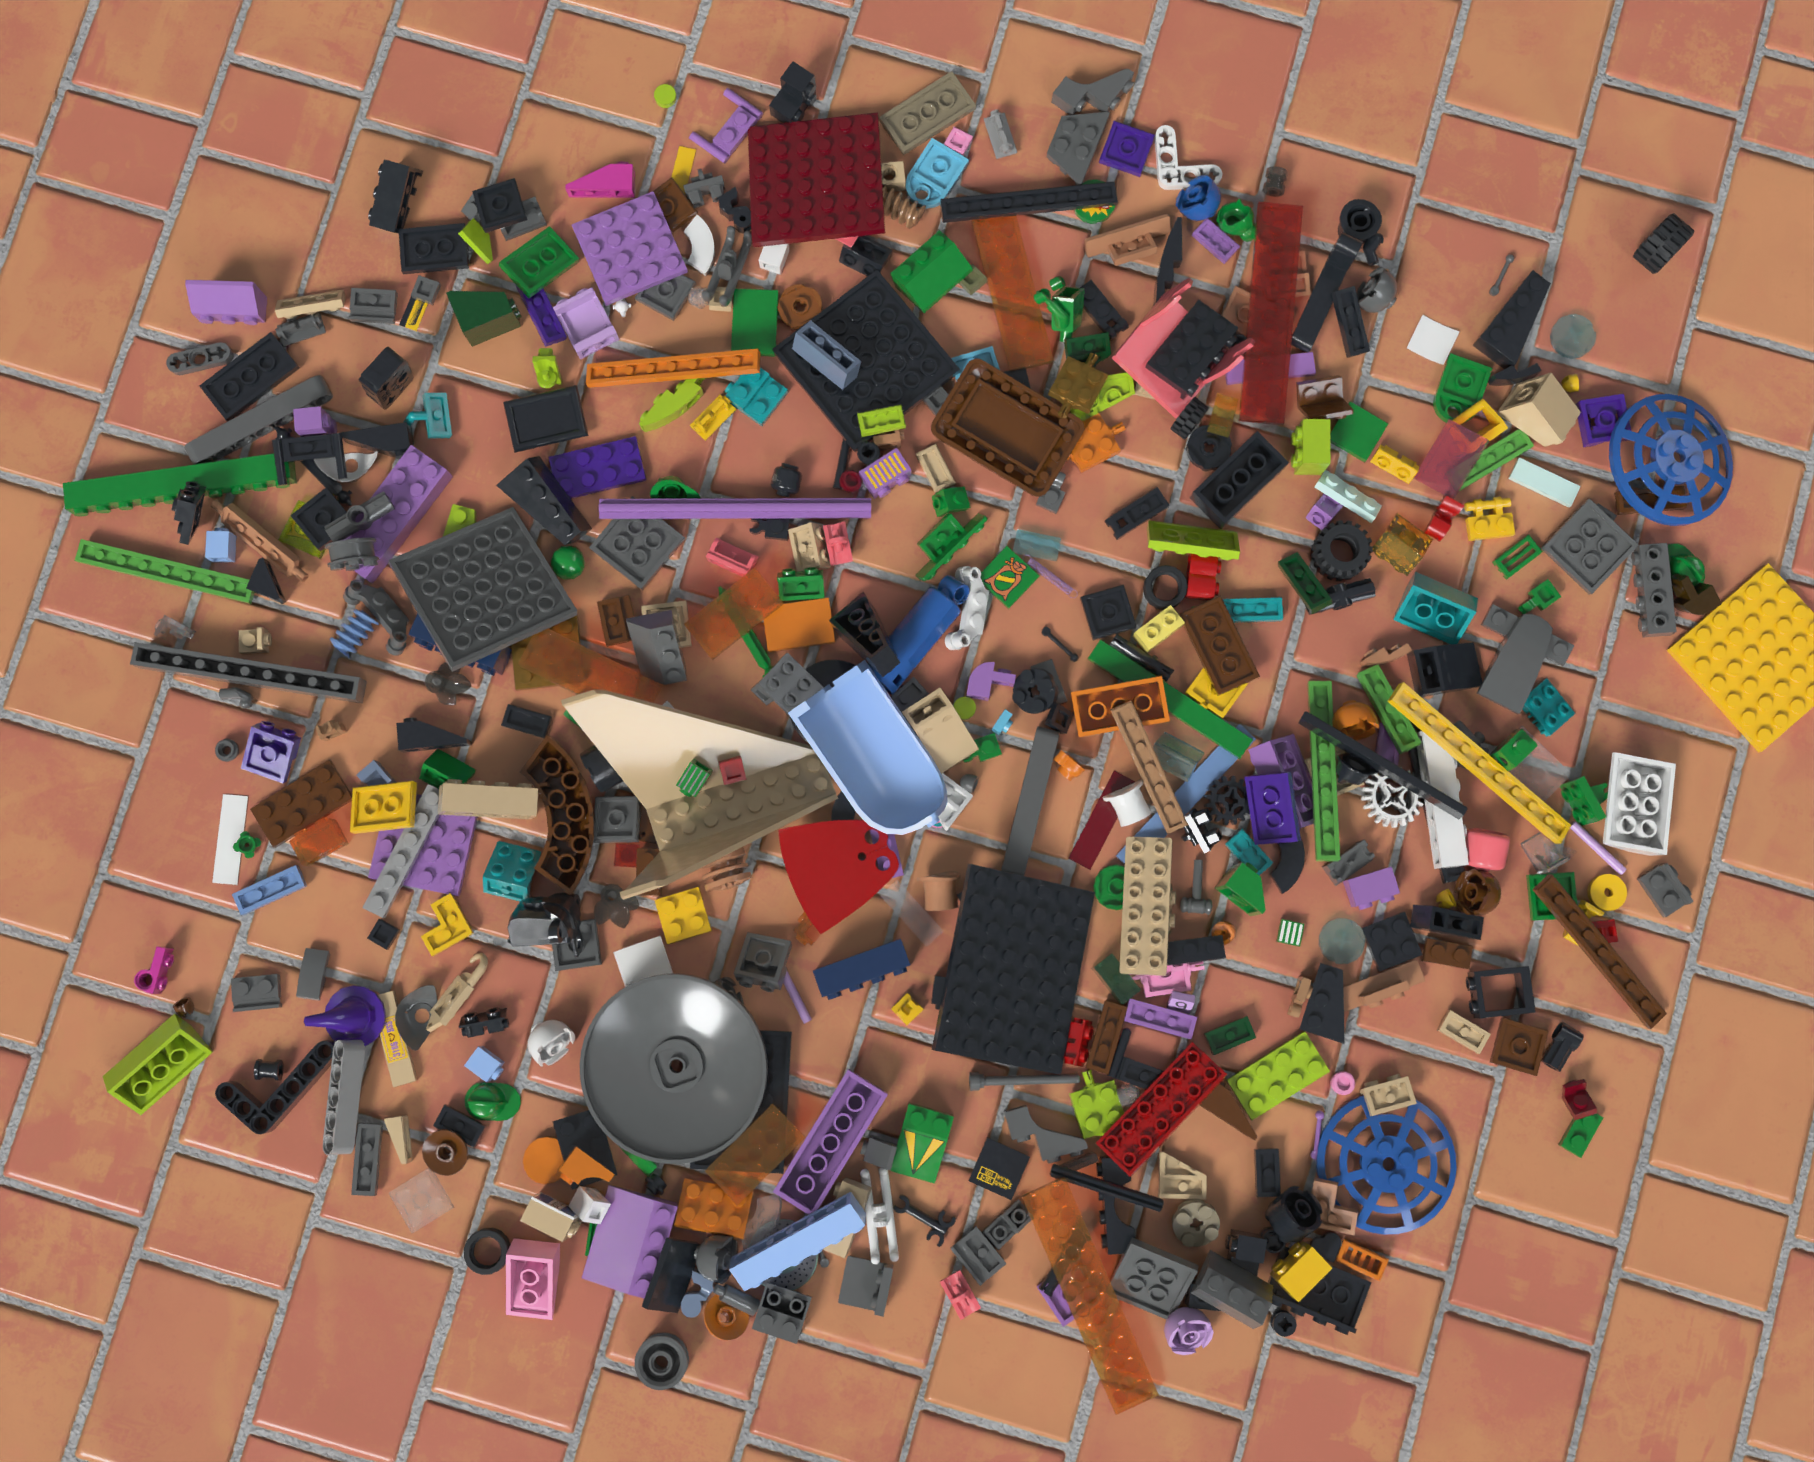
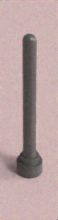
[969,1072,1081,1091]

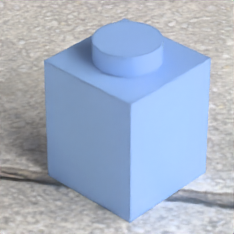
[205,528,236,562]
[464,1046,505,1082]

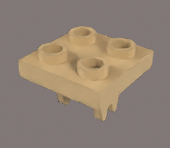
[641,601,692,648]

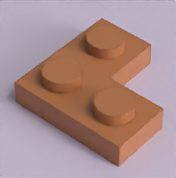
[1312,1178,1359,1235]

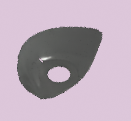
[395,985,437,1051]

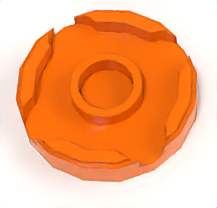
[523,1136,564,1184]

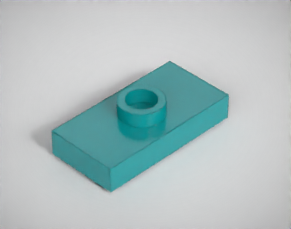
[1225,829,1273,876]

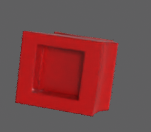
[1424,495,1464,542]

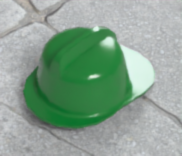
[650,475,701,498]
[1668,544,1705,586]
[465,1082,521,1121]

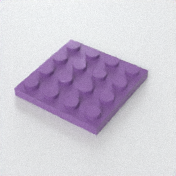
[572,191,688,306]
[368,794,478,897]

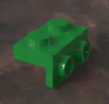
[777,567,825,601]

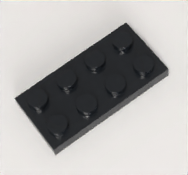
[199,332,300,421]

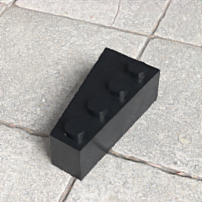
[1473,270,1551,369]
[496,456,592,545]
[829,592,901,677]

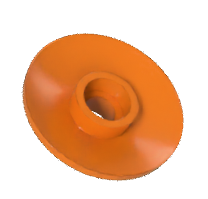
[704,1294,749,1341]

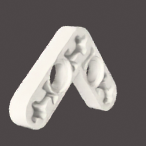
[1154,125,1223,190]

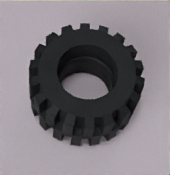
[1633,213,1694,274]
[1311,520,1373,581]

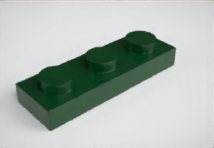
[1278,552,1332,614]

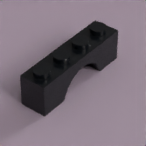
[1096,1156,1135,1255]

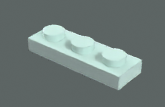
[1315,470,1382,523]

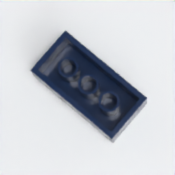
[409,614,512,676]
[813,939,910,1000]

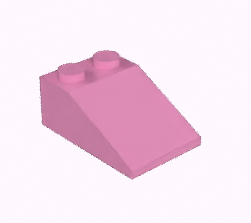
[506,1238,560,1320]

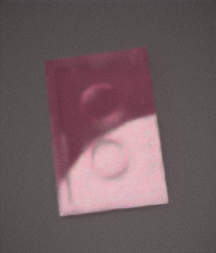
[1413,419,1489,499]

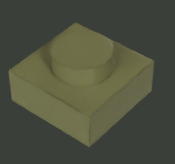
[958,264,988,295]

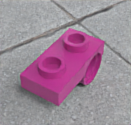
[134,946,174,994]

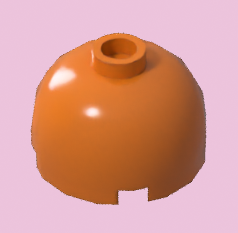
[1332,700,1379,741]

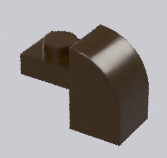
[1671,574,1722,615]

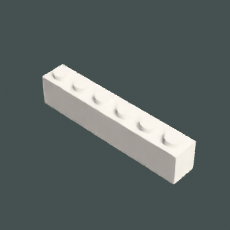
[1417,731,1469,869]

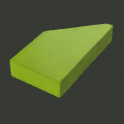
[458,218,493,264]

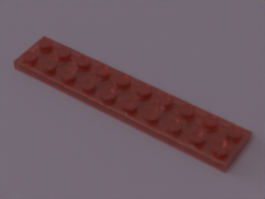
[1238,201,1303,426]

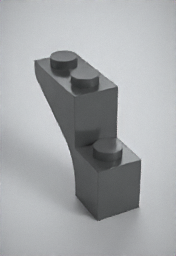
[1051,69,1134,115]
[1004,1105,1088,1164]

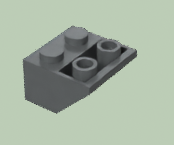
[752,1282,812,1344]

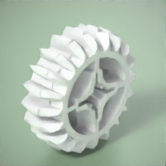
[1361,767,1423,828]

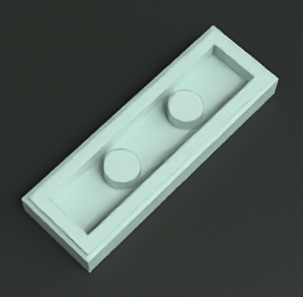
[1508,457,1581,508]

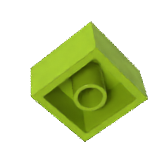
[1291,419,1331,475]

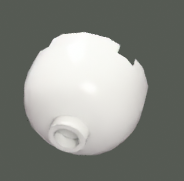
[527,1020,575,1067]

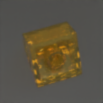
[1373,513,1433,576]

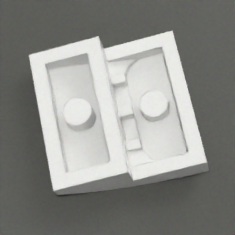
[613,936,673,987]

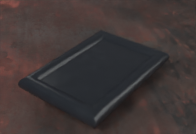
[503,385,589,453]

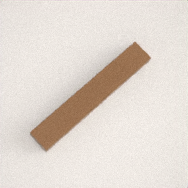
[1110,700,1188,834]

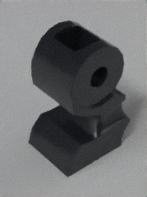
[717,186,751,234]

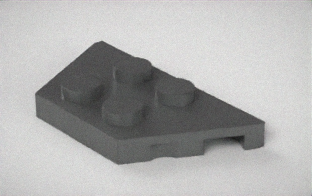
[1046,112,1110,185]

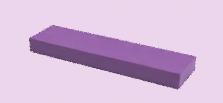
[1225,352,1316,385]

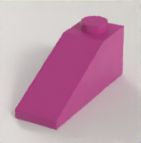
[566,161,635,198]

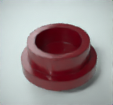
[839,470,862,493]

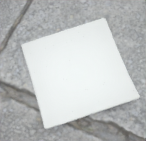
[1407,315,1459,365]

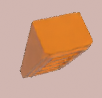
[1335,1239,1389,1281]

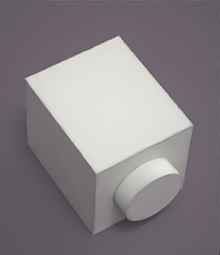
[759,244,789,275]

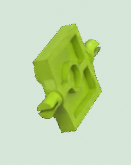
[1069,1070,1124,1139]

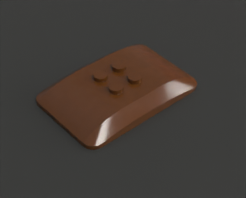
[931,358,1084,497]

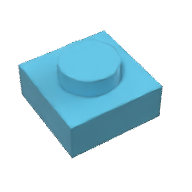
[991,709,1013,736]

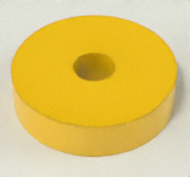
[1587,874,1627,911]

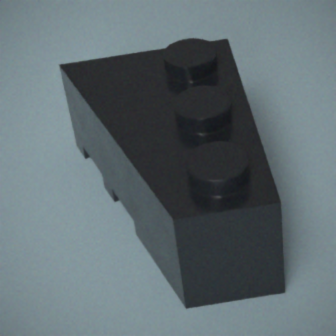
[368,159,423,234]

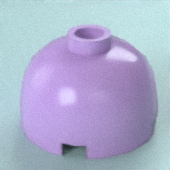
[1164,1307,1214,1355]

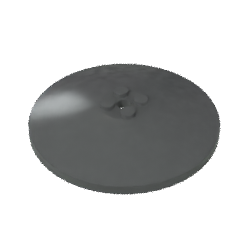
[580,973,768,1164]

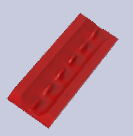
[1096,1042,1227,1177]

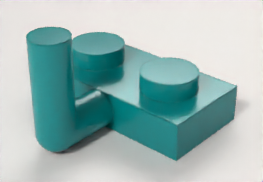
[403,393,452,439]

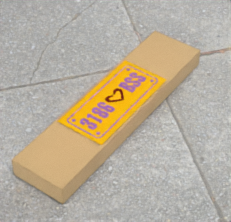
[378,991,418,1087]

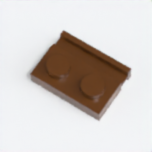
[597,595,634,647]

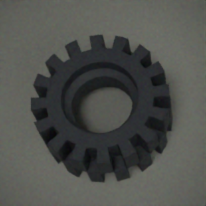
[1170,397,1209,440]

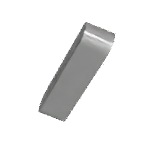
[323,1040,365,1155]

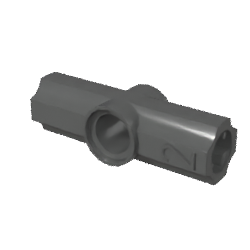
[324,491,395,542]

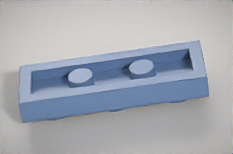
[232,865,307,915]

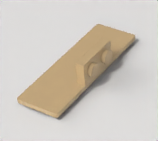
[1120,837,1176,976]

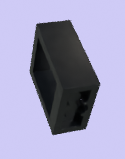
[1466,966,1536,1018]

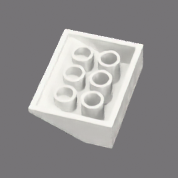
[1603,752,1676,856]

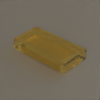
[1207,393,1239,437]

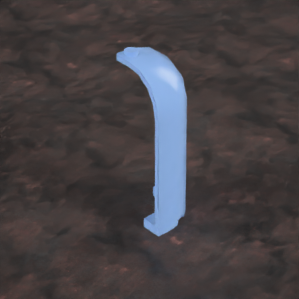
[788,660,948,835]

